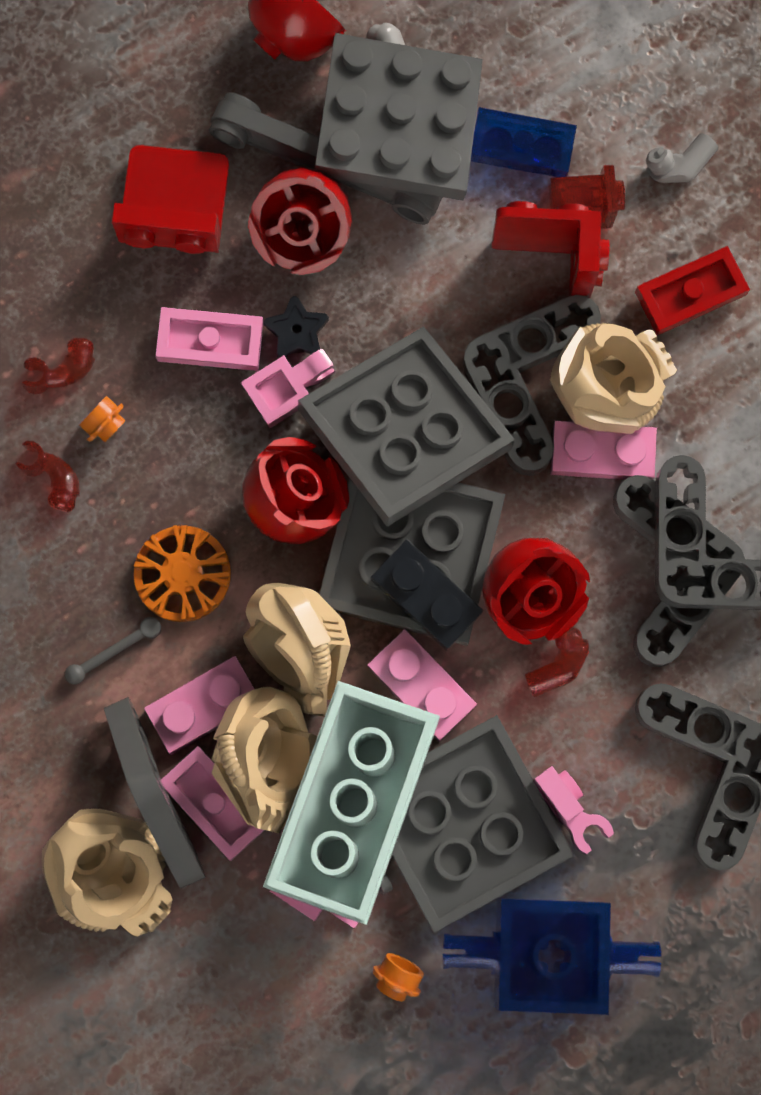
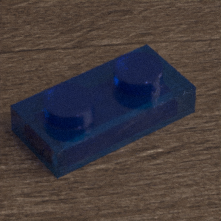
[471,107,577,179]

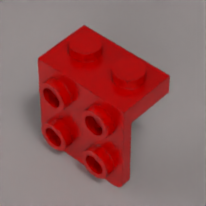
[112,145,229,254]
[492,201,610,298]

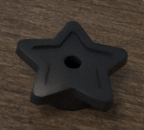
[263,296,329,358]

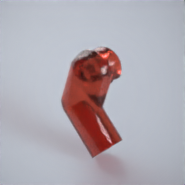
[525,627,590,697]

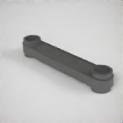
[209,93,443,225]

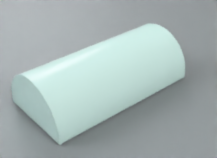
[263,681,440,925]

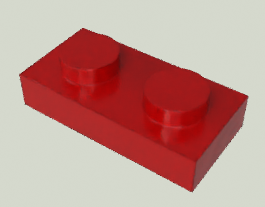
[635,246,750,336]

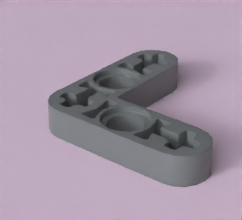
[463,295,601,476]
[655,455,761,610]
[613,475,745,667]
[635,683,761,871]
[104,697,206,889]

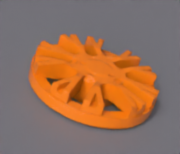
[134,525,231,622]

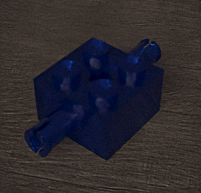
[442,898,661,1015]

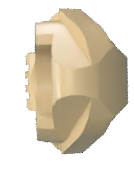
[550,323,677,434]
[243,583,351,717]
[211,687,317,834]
[41,809,173,937]

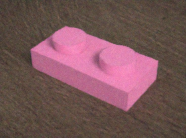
[156,307,263,371]
[550,421,657,480]
[367,629,477,742]
[144,656,255,755]
[161,746,264,861]

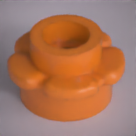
[79,396,126,442]
[373,953,424,1002]

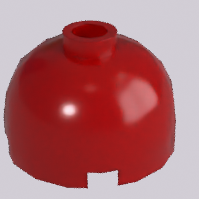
[248,0,347,62]
[248,168,352,275]
[242,437,350,544]
[482,538,590,645]

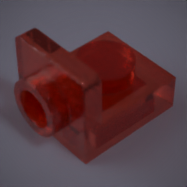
[548,165,625,229]

